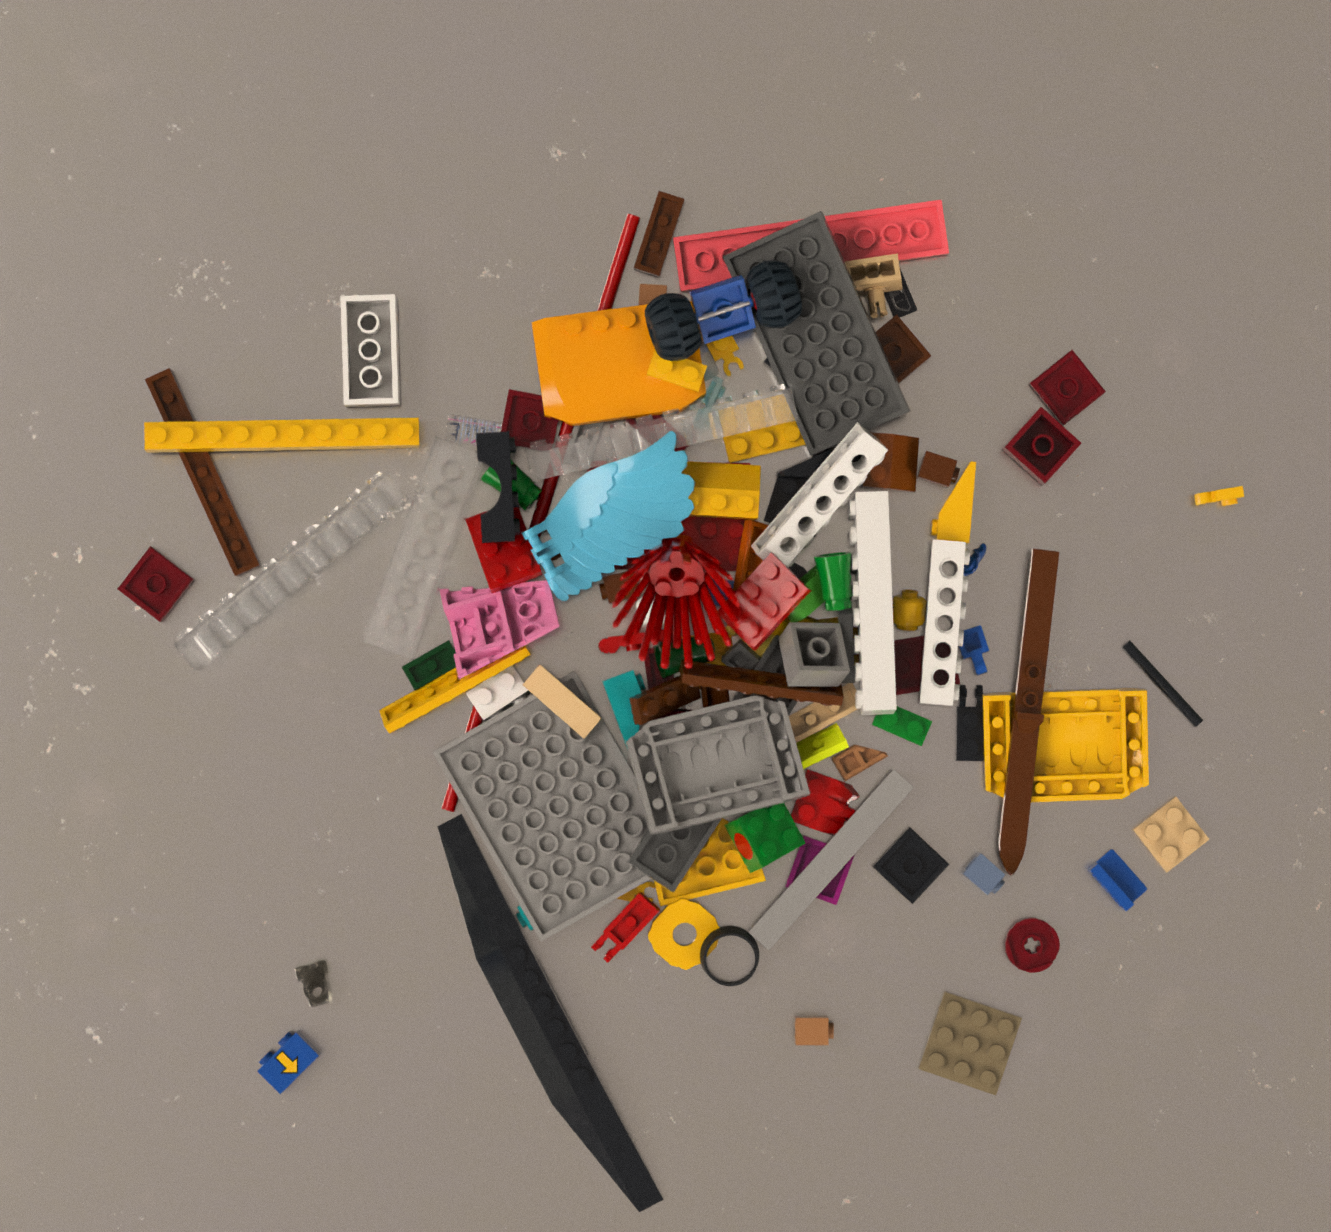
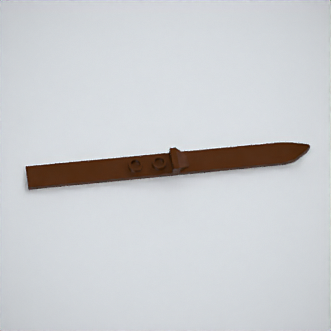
[998,549,1059,876]

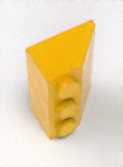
[682,461,761,520]

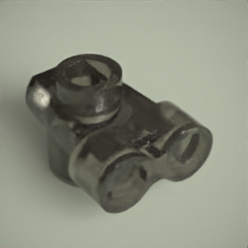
[294,961,330,1007]

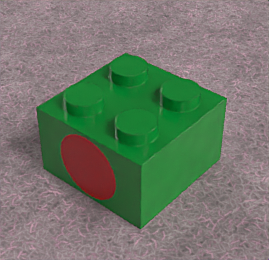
[724,803,806,873]

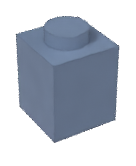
[961,853,1005,895]

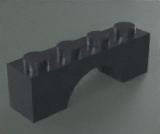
[476,431,520,543]

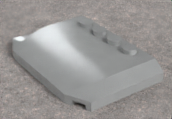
[626,695,810,835]

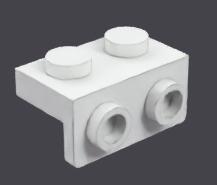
[466,665,531,722]

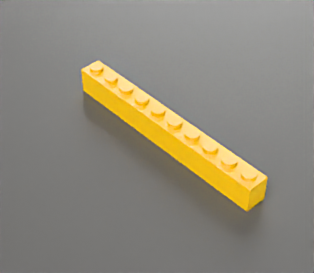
[144,418,419,453]

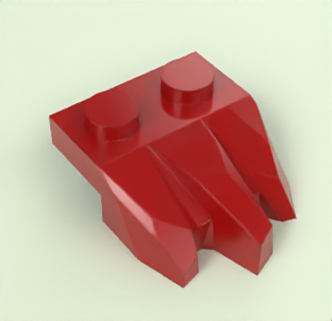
[791,769,860,835]

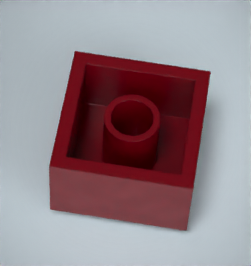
[1002,407,1081,485]

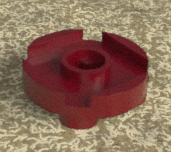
[1004,918,1060,973]

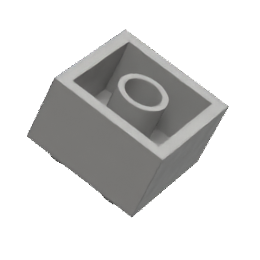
[778,622,850,687]

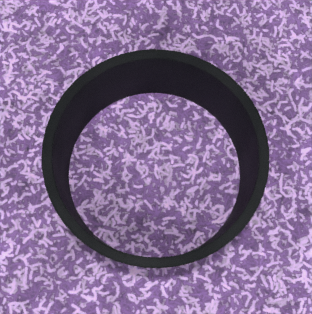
[700,926,759,986]

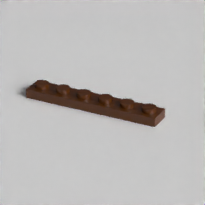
[679,660,844,706]

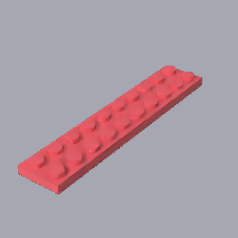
[673,200,949,292]

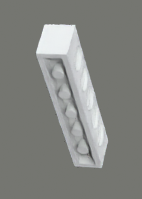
[751,422,888,568]
[919,539,970,706]

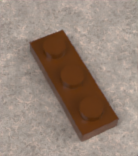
[634,191,685,277]
[629,676,701,725]

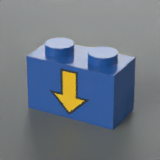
[257,1031,321,1094]

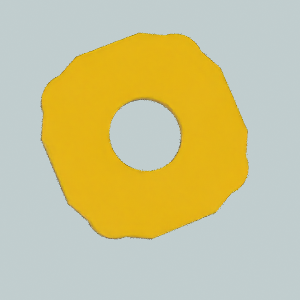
[648,898,720,970]

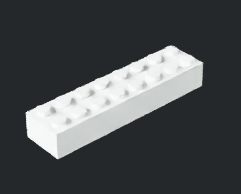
[848,491,897,715]

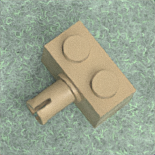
[845,253,902,318]

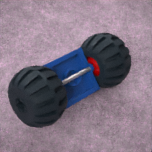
[645,260,802,361]

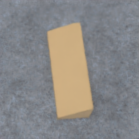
[523,664,602,739]

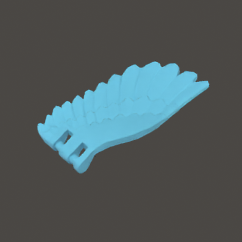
[522,431,695,601]

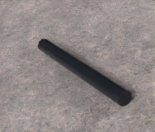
[1122,640,1203,727]

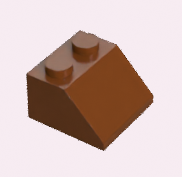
[861,432,919,492]

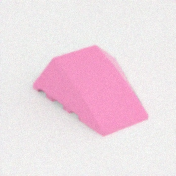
[439,580,560,679]

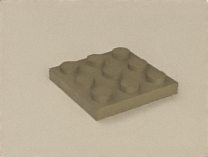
[918,991,1022,1095]

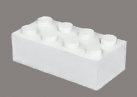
[340,294,400,407]

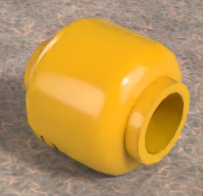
[892,589,927,631]

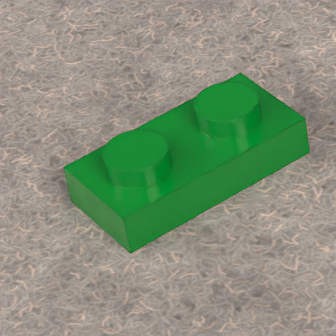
[871,706,932,746]

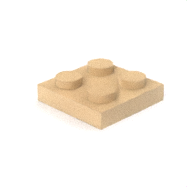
[1132,796,1209,873]

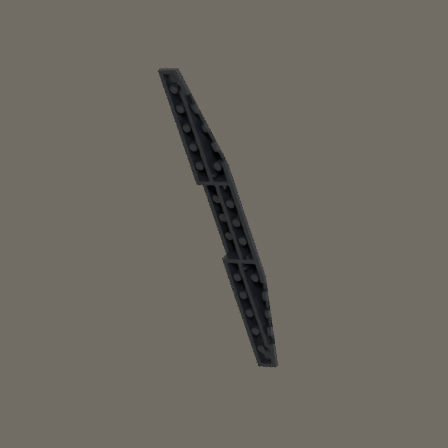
[438,814,663,1212]

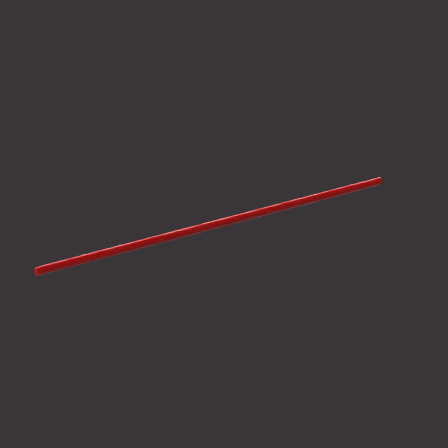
[441,214,640,812]

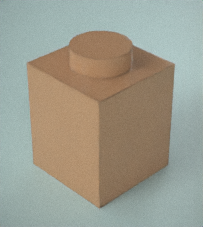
[795,1016,834,1045]

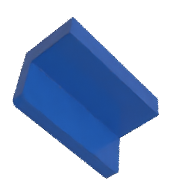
[1087,849,1147,911]

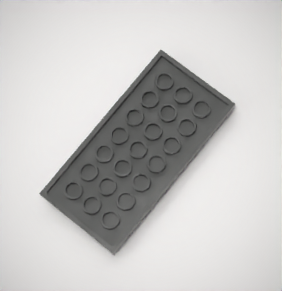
[723,211,910,455]

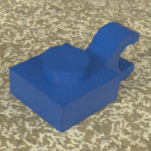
[959,625,989,676]

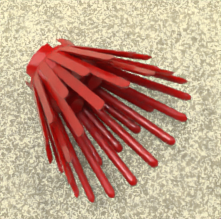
[612,534,740,669]

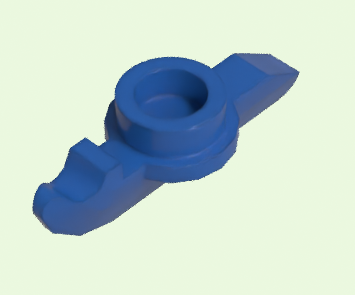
[963,543,987,576]

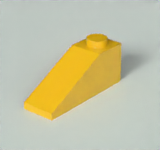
[931,461,976,544]

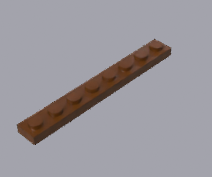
[145,368,261,577]

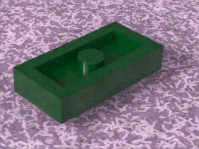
[402,640,456,690]

